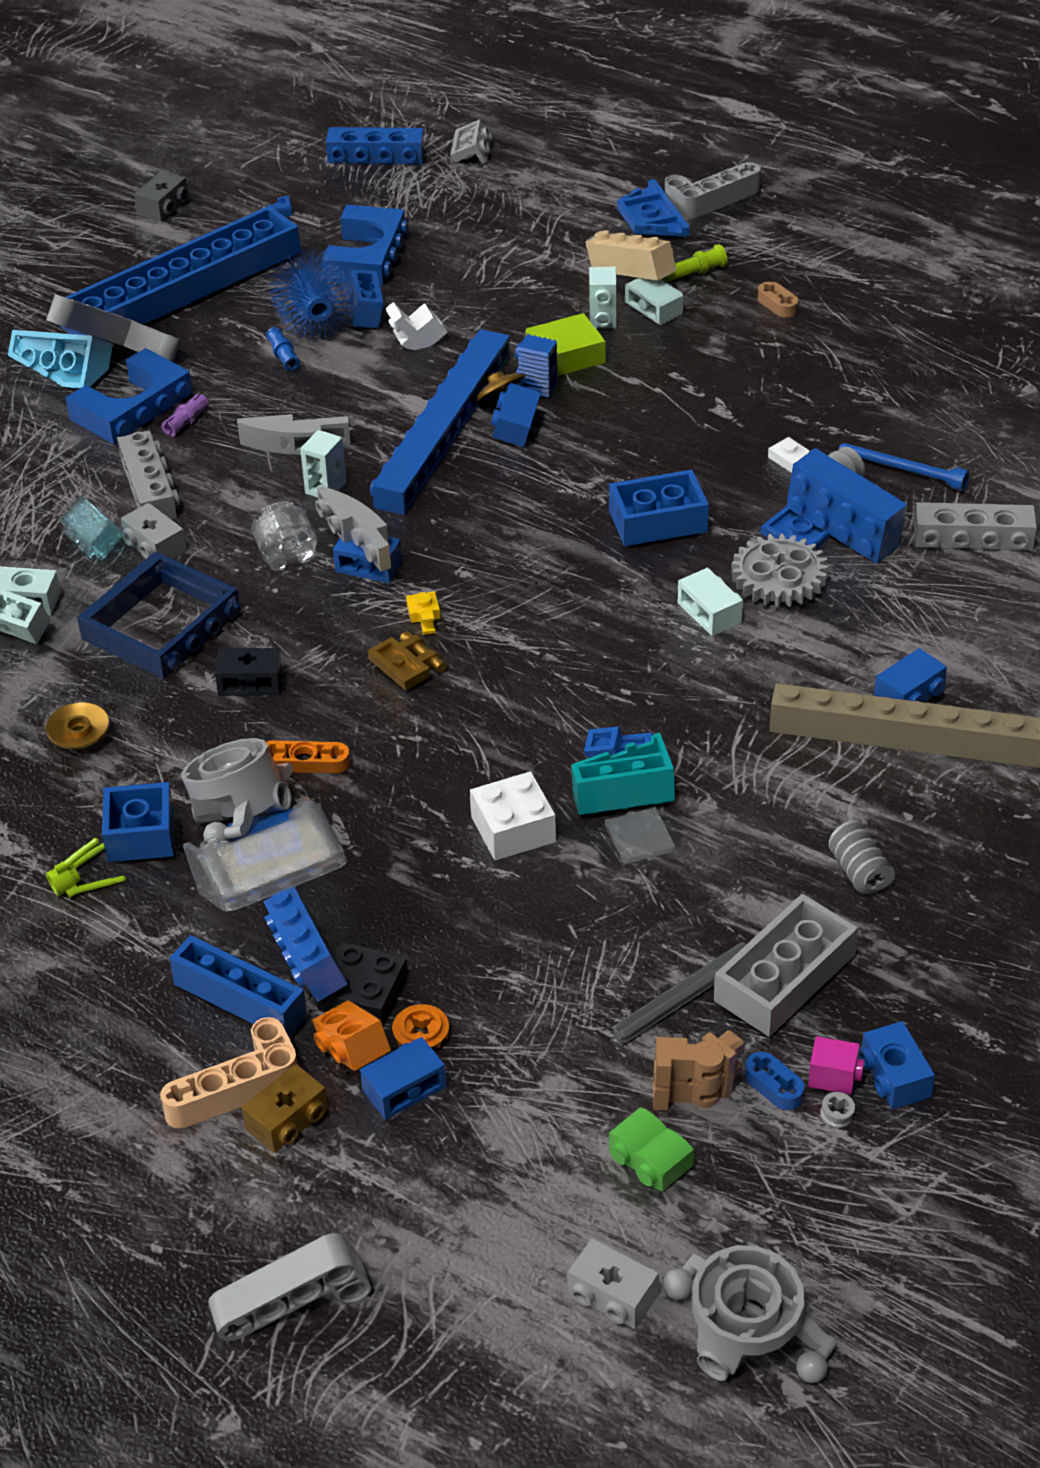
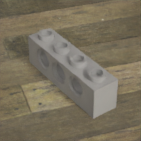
[914,502,1037,550]

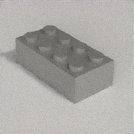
[714,894,858,1037]

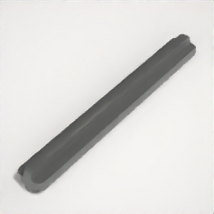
[613,942,747,1043]

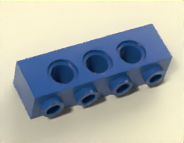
[326,127,425,164]

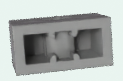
[121,503,187,559]
[567,1238,659,1329]

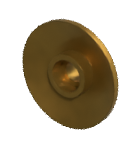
[476,371,526,402]
[46,702,109,749]

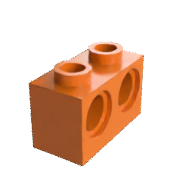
[312,1000,391,1071]

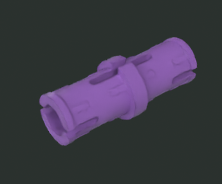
[162,393,209,437]

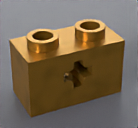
[241,1064,328,1153]

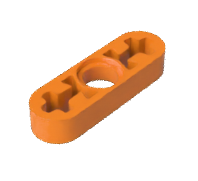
[266,740,350,773]

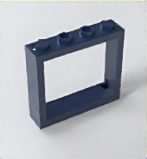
[77,551,240,679]

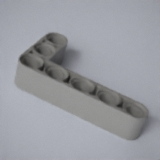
[46,294,181,362]

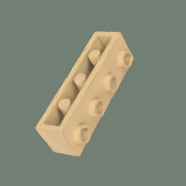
[585,231,677,281]

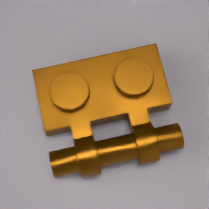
[368,631,447,691]

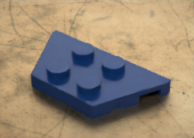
[617,179,690,236]

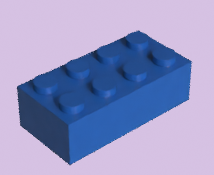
[786,448,907,564]

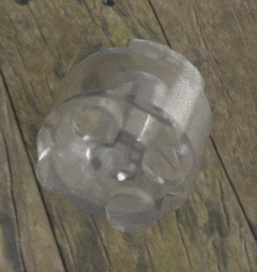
[251,501,317,571]

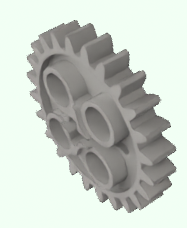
[732,534,828,607]

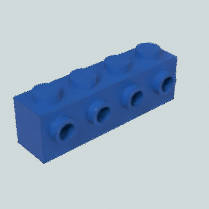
[264,885,348,1002]
[169,935,307,1038]

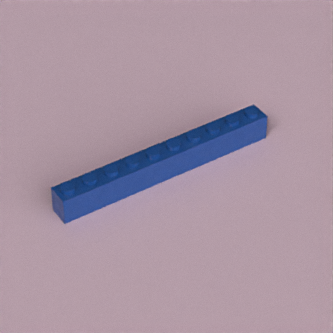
[370,329,510,515]

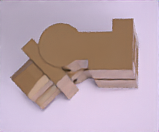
[653,1030,744,1110]

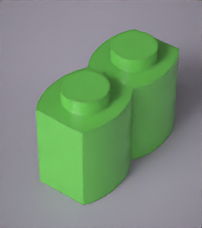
[609,1108,694,1191]

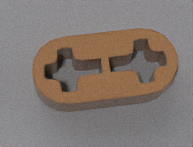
[758,282,798,318]

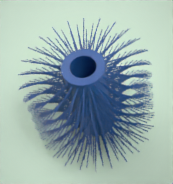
[269,248,357,343]

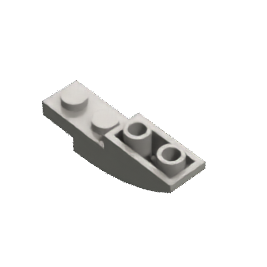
[237,414,351,455]
[315,486,391,572]

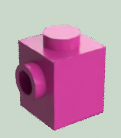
[808,1036,864,1095]

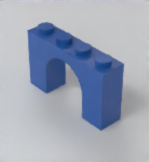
[322,205,409,286]
[65,348,193,444]

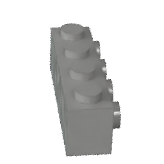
[117,431,180,519]

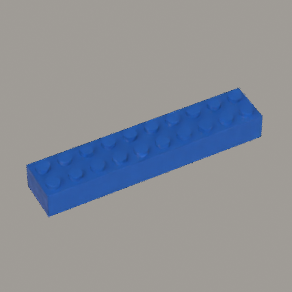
[61,206,301,341]

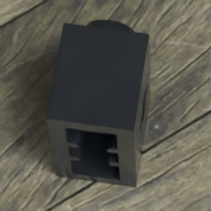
[215,648,282,696]

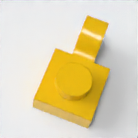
[406,591,441,635]

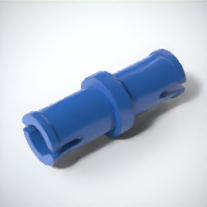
[266,327,301,371]

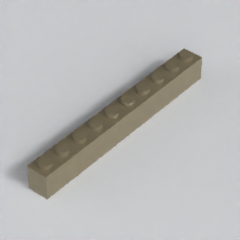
[769,683,1040,768]

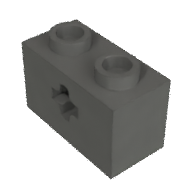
[134,171,189,222]

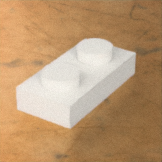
[768,437,810,473]

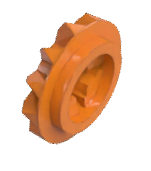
[392,1004,449,1048]

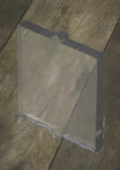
[605,807,676,864]

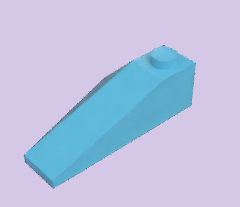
[8,330,113,389]

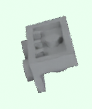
[451,120,492,164]

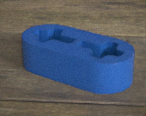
[745,1052,804,1110]

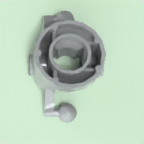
[181,738,293,848]
[663,1245,837,1383]

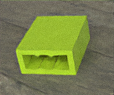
[526,313,606,376]

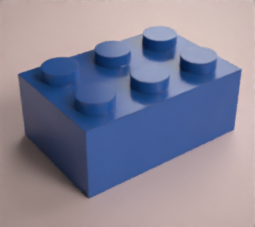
[609,470,709,546]

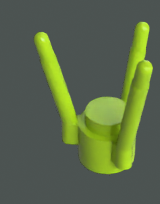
[46,838,126,898]

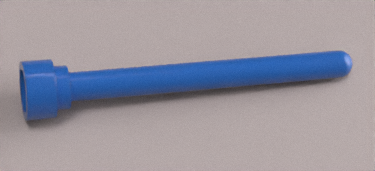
[839,443,970,492]

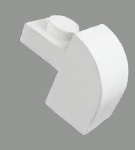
[386,302,448,350]

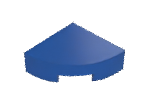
[269,196,292,217]

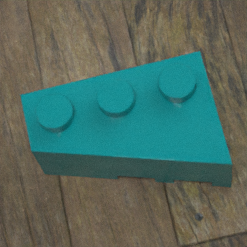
[571,733,675,815]

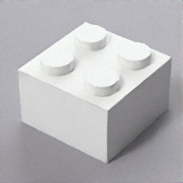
[470,771,556,861]

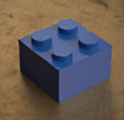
[102,782,174,862]

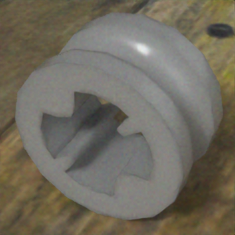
[820,1092,855,1128]

